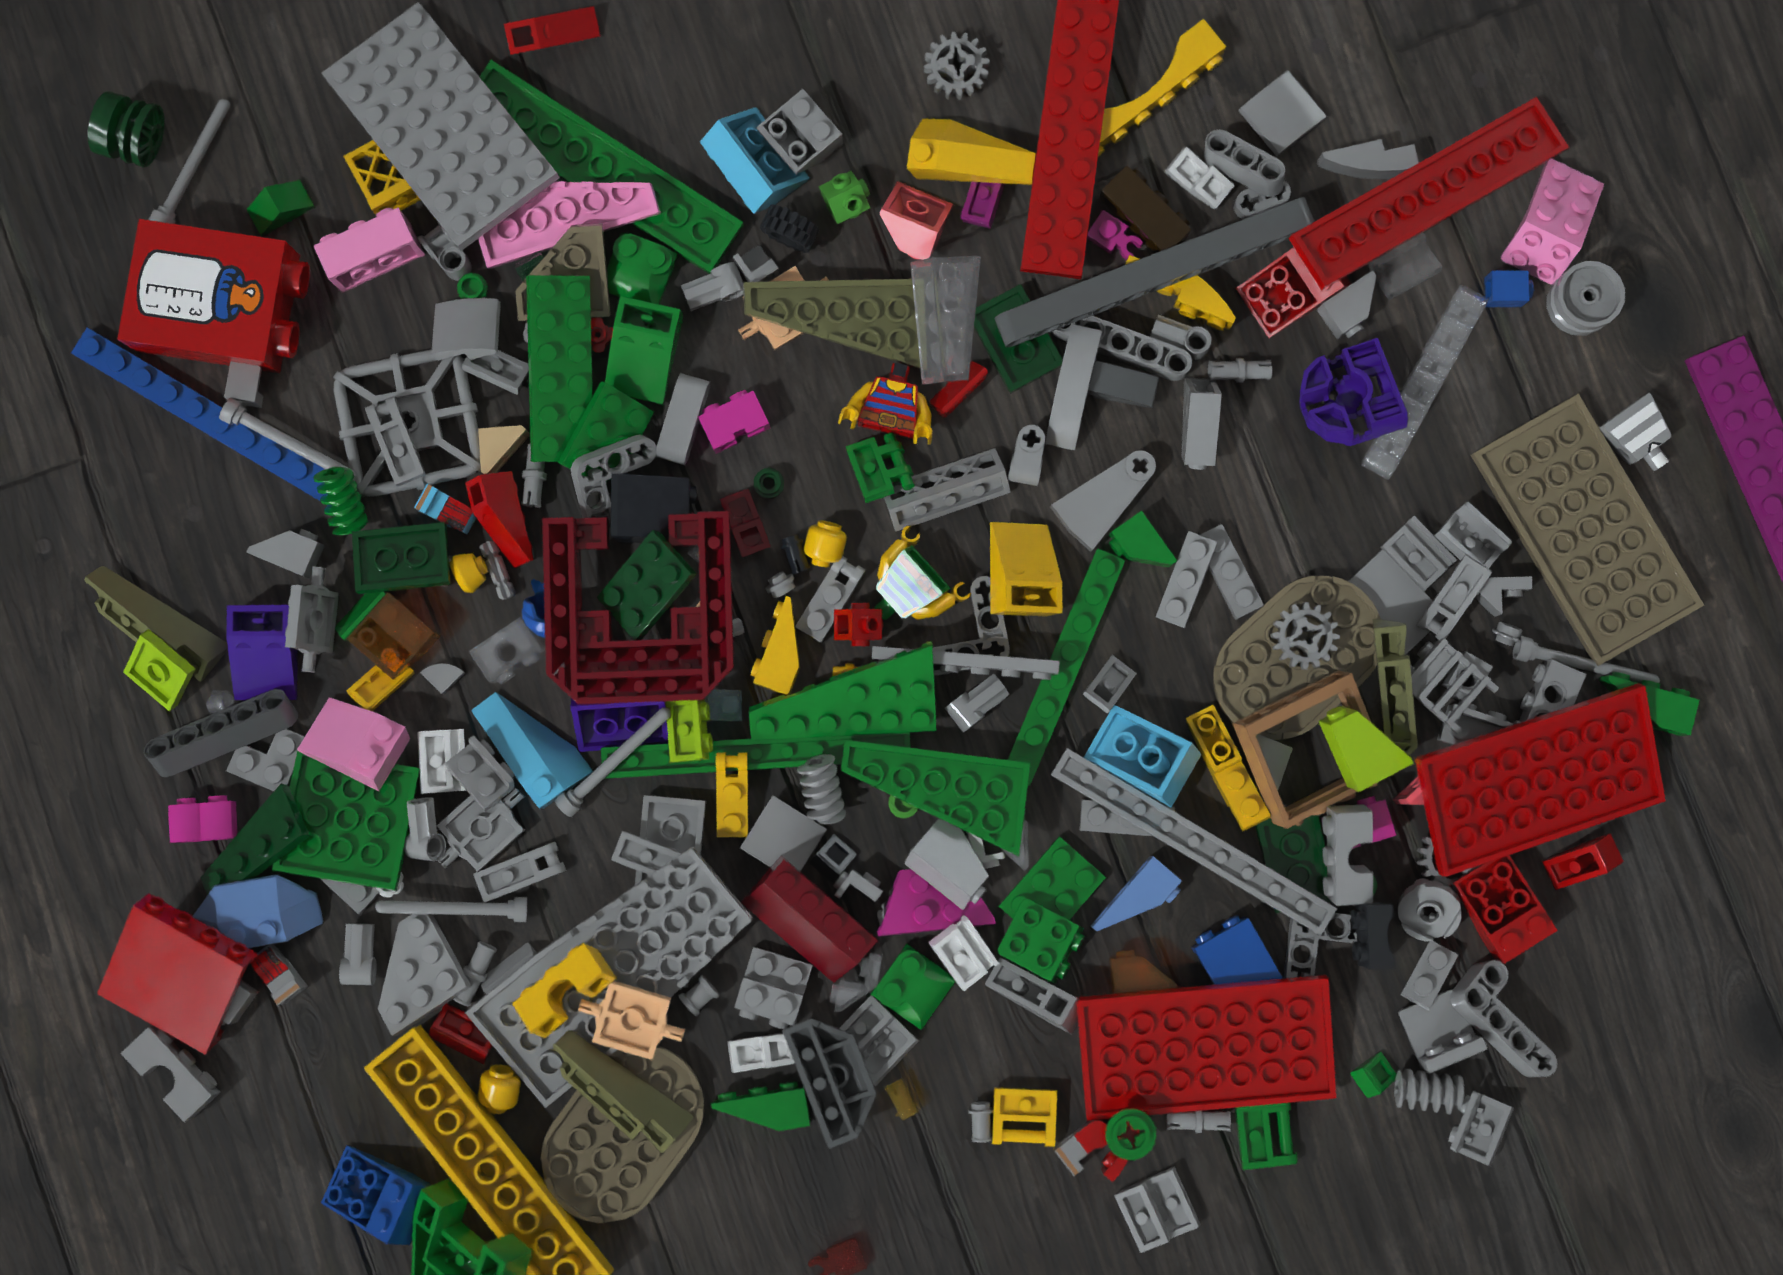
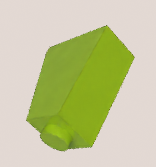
[1318,706,1413,792]

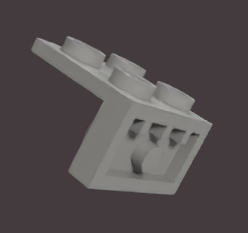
[1398,989,1488,1073]

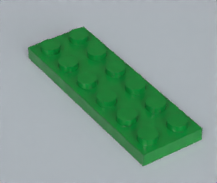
[526,275,592,462]

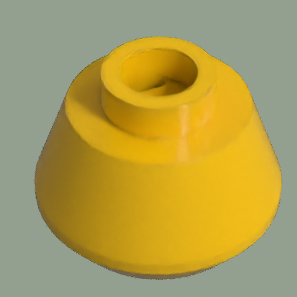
[449,553,489,593]

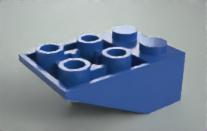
[321,1145,431,1245]

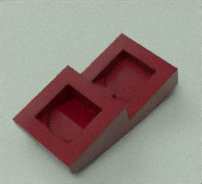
[720,488,771,558]

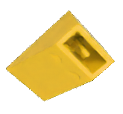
[990,522,1062,616]

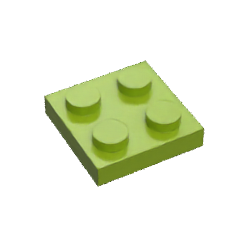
[123,629,196,712]

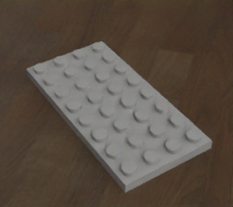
[322,2,559,251]

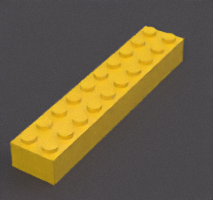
[364,1025,614,1275]

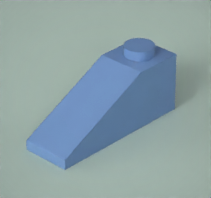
[1090,856,1181,931]

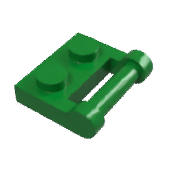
[1235,1103,1298,1170]

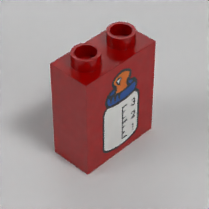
[117,219,310,373]

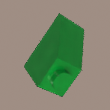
[1109,511,1177,568]

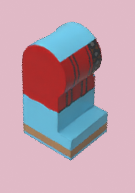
[414,483,476,534]

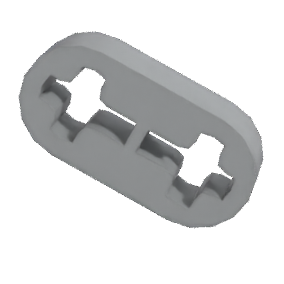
[1234,181,1291,219]

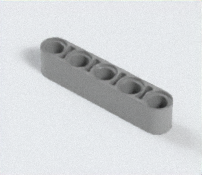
[1050,316,1192,381]

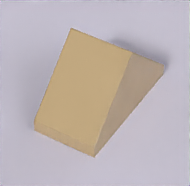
[478,425,530,474]

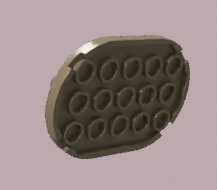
[1213,576,1380,740]
[541,1046,704,1223]

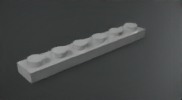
[872,646,1059,680]

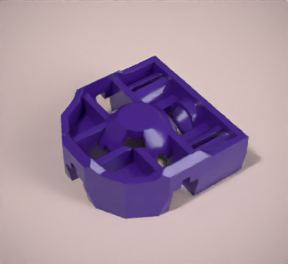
[1300,338,1408,446]

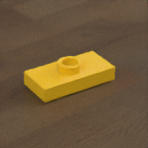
[346,650,415,711]

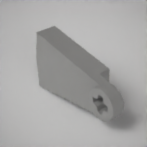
[1050,450,1156,552]

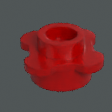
[591,317,613,353]

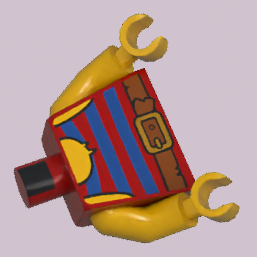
[838,363,932,445]

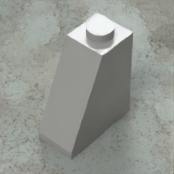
[1181,378,1222,470]
[904,819,988,910]

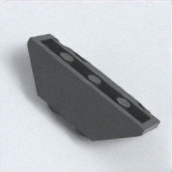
[782,1018,877,1149]

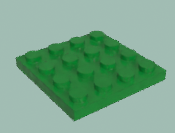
[272,750,420,891]

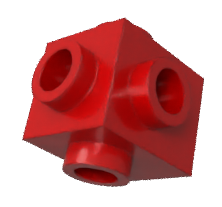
[834,603,883,646]

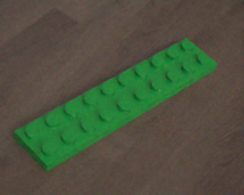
[480,60,744,274]

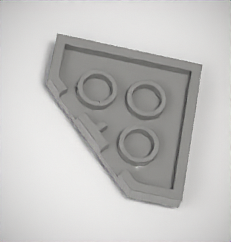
[378,914,472,1036]

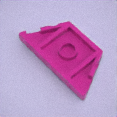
[877,869,996,936]

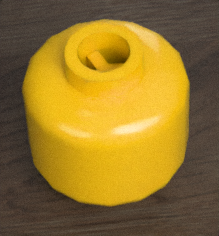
[804,520,847,568]
[478,1065,521,1114]

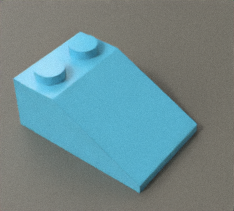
[1083,705,1201,807]

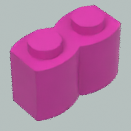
[168,795,238,843]

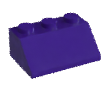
[570,698,669,752]

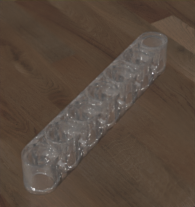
[1361,284,1488,480]

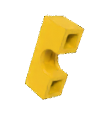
[512,943,616,1038]

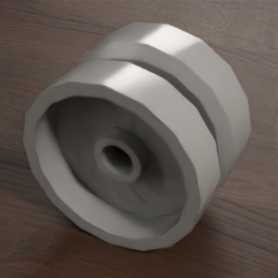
[1547,261,1625,336]

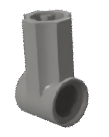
[681,262,743,311]
[1150,315,1212,360]
[945,674,1009,733]
[404,797,446,861]
[339,923,377,985]

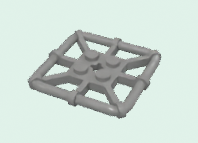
[333,349,481,497]

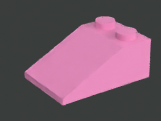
[297,697,410,791]

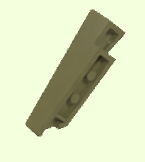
[84,566,228,682]
[1373,619,1418,775]
[553,1030,693,1154]

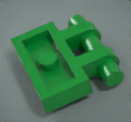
[845,433,915,503]

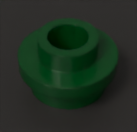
[754,468,784,499]

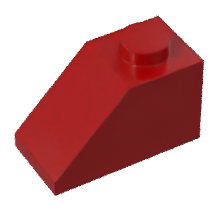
[1543,833,1624,890]

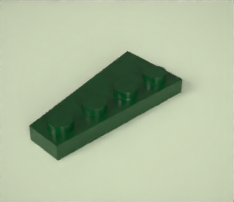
[200,784,310,895]

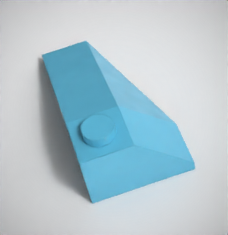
[471,692,593,809]

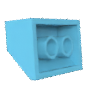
[700,107,809,214]

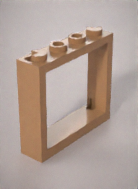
[1233,671,1378,829]

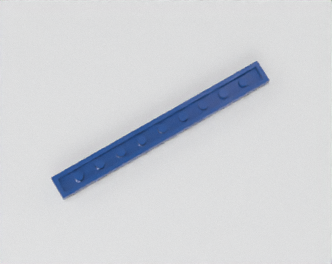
[71,328,325,501]

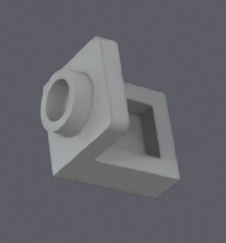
[834,869,883,902]

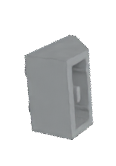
[756,89,843,174]

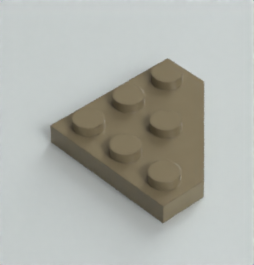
[515,223,611,321]

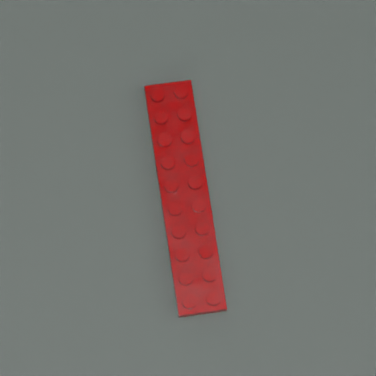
[1020,0,1119,279]
[1289,97,1569,290]

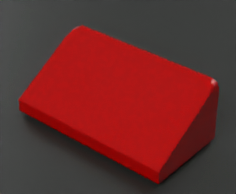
[929,361,988,418]
[429,1003,493,1064]

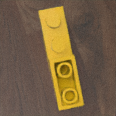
[1125,255,1236,330]
[1186,705,1271,831]

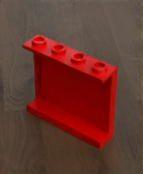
[97,893,257,1055]

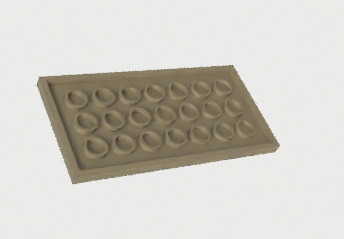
[1471,394,1704,666]

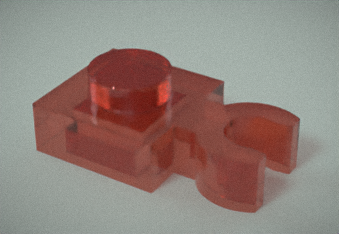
[808,1237,867,1275]

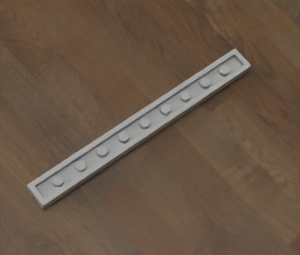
[1051,748,1337,935]

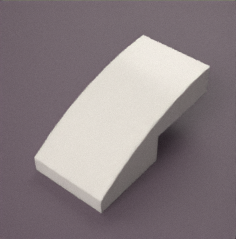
[1164,147,1235,209]
[727,1033,795,1073]

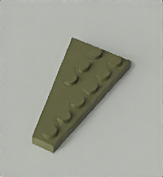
[743,279,930,371]

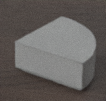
[420,663,465,695]

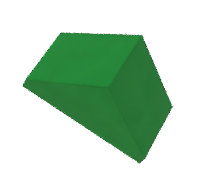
[246,180,315,237]

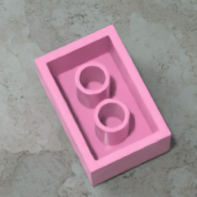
[314,208,425,293]

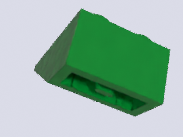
[605,296,683,405]

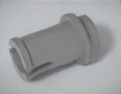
[968,1101,993,1143]

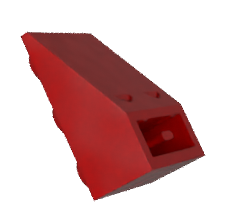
[1236,247,1351,338]
[1453,855,1558,963]

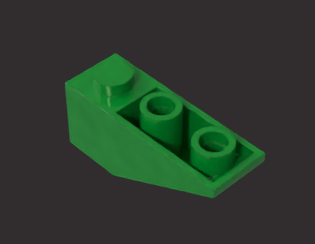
[1599,672,1700,736]
[711,1081,811,1131]

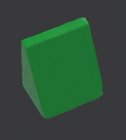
[1350,1051,1396,1098]

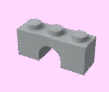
[1322,804,1373,906]
[121,1026,220,1122]

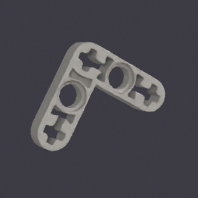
[571,435,656,539]
[932,576,1010,676]
[1283,913,1357,978]

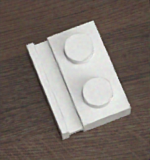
[417,729,467,794]
[928,915,999,991]

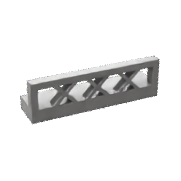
[883,448,1011,532]

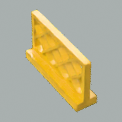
[344,140,420,215]

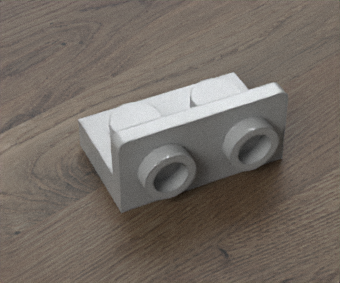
[1437,701,1514,745]
[445,735,515,812]

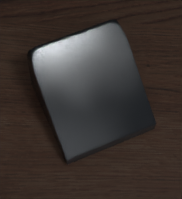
[810,834,857,882]

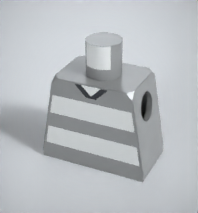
[1599,392,1672,471]

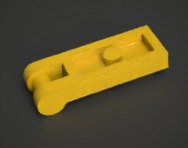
[716,752,748,837]

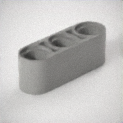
[1204,130,1285,197]
[656,373,710,466]

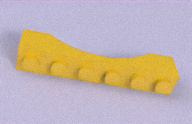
[1098,19,1226,157]

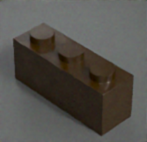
[1099,165,1192,254]

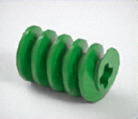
[313,467,368,535]

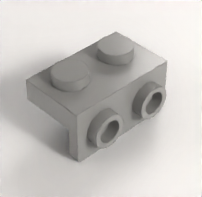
[1434,502,1512,568]
[1449,1091,1514,1166]

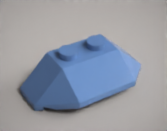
[193,874,324,948]

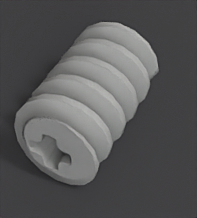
[797,754,846,824]
[1394,1069,1464,1114]

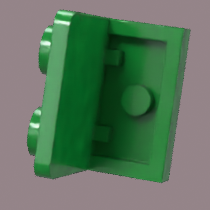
[998,899,1085,983]

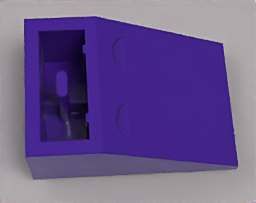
[226,605,298,700]

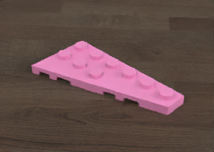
[478,181,661,269]

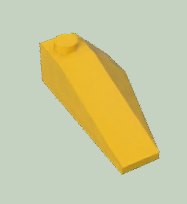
[907,119,1036,185]

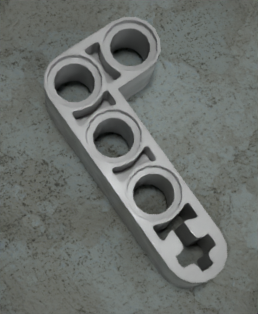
[1450,960,1557,1078]

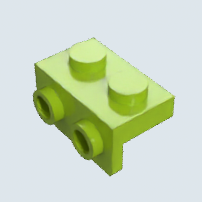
[665,699,713,763]

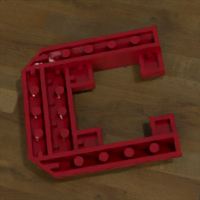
[542,511,734,704]

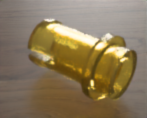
[884,1078,918,1121]

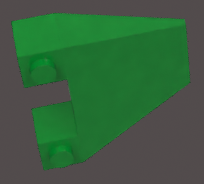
[411,1179,533,1275]

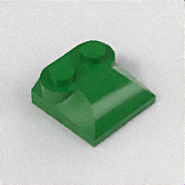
[607,232,679,305]
[871,943,955,1030]

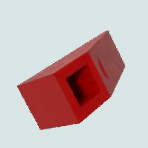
[504,6,600,55]
[465,471,534,568]

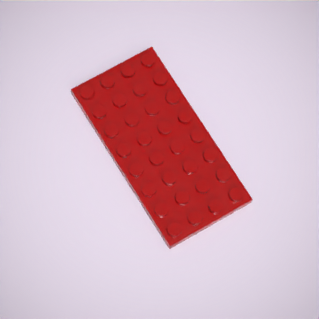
[1415,683,1666,877]
[1076,975,1336,1121]

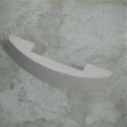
[1045,324,1103,451]

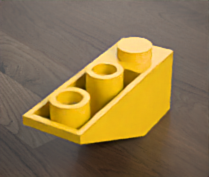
[750,596,800,696]

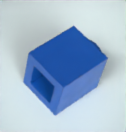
[1484,271,1533,307]

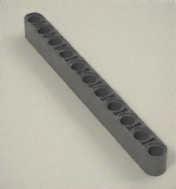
[994,197,1315,347]

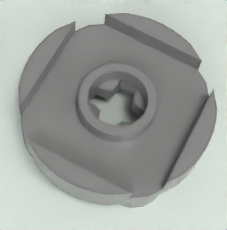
[1398,878,1461,941]

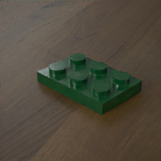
[967,284,1063,394]
[352,522,451,594]
[597,530,697,640]
[1255,815,1331,913]

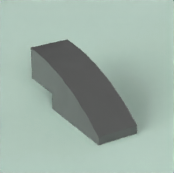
[1087,361,1159,408]

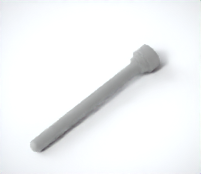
[148,99,230,224]
[219,398,357,480]
[1513,636,1660,684]
[555,707,671,817]
[375,897,527,922]

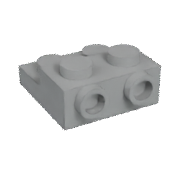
[734,946,813,1029]

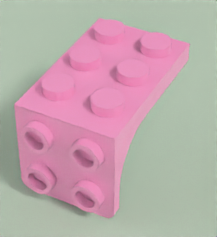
[1501,159,1604,284]

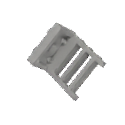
[1410,638,1499,735]

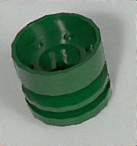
[88,91,165,168]

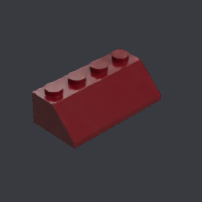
[741,855,878,983]

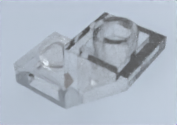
[830,952,882,1012]

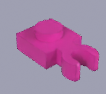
[1087,210,1143,260]

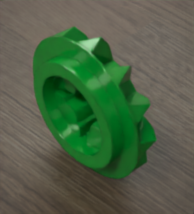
[1106,1109,1156,1160]

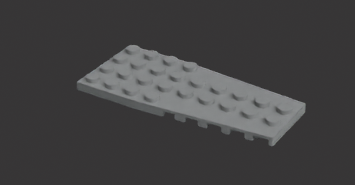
[465,847,752,1108]

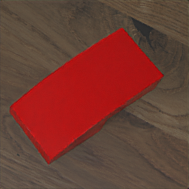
[1101,1121,1140,1183]

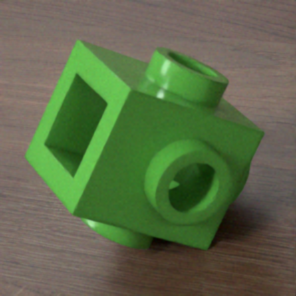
[818,171,870,224]

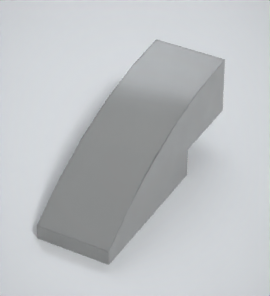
[1317,139,1419,179]

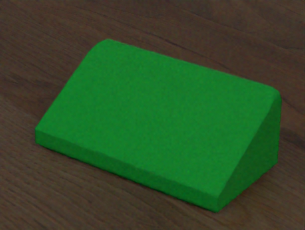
[335,591,392,642]

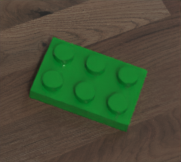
[558,381,654,492]
[998,836,1106,920]

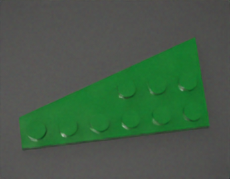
[749,641,937,740]
[841,740,1031,857]

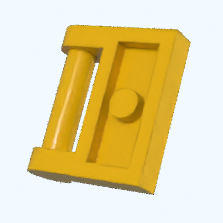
[992,1087,1057,1147]

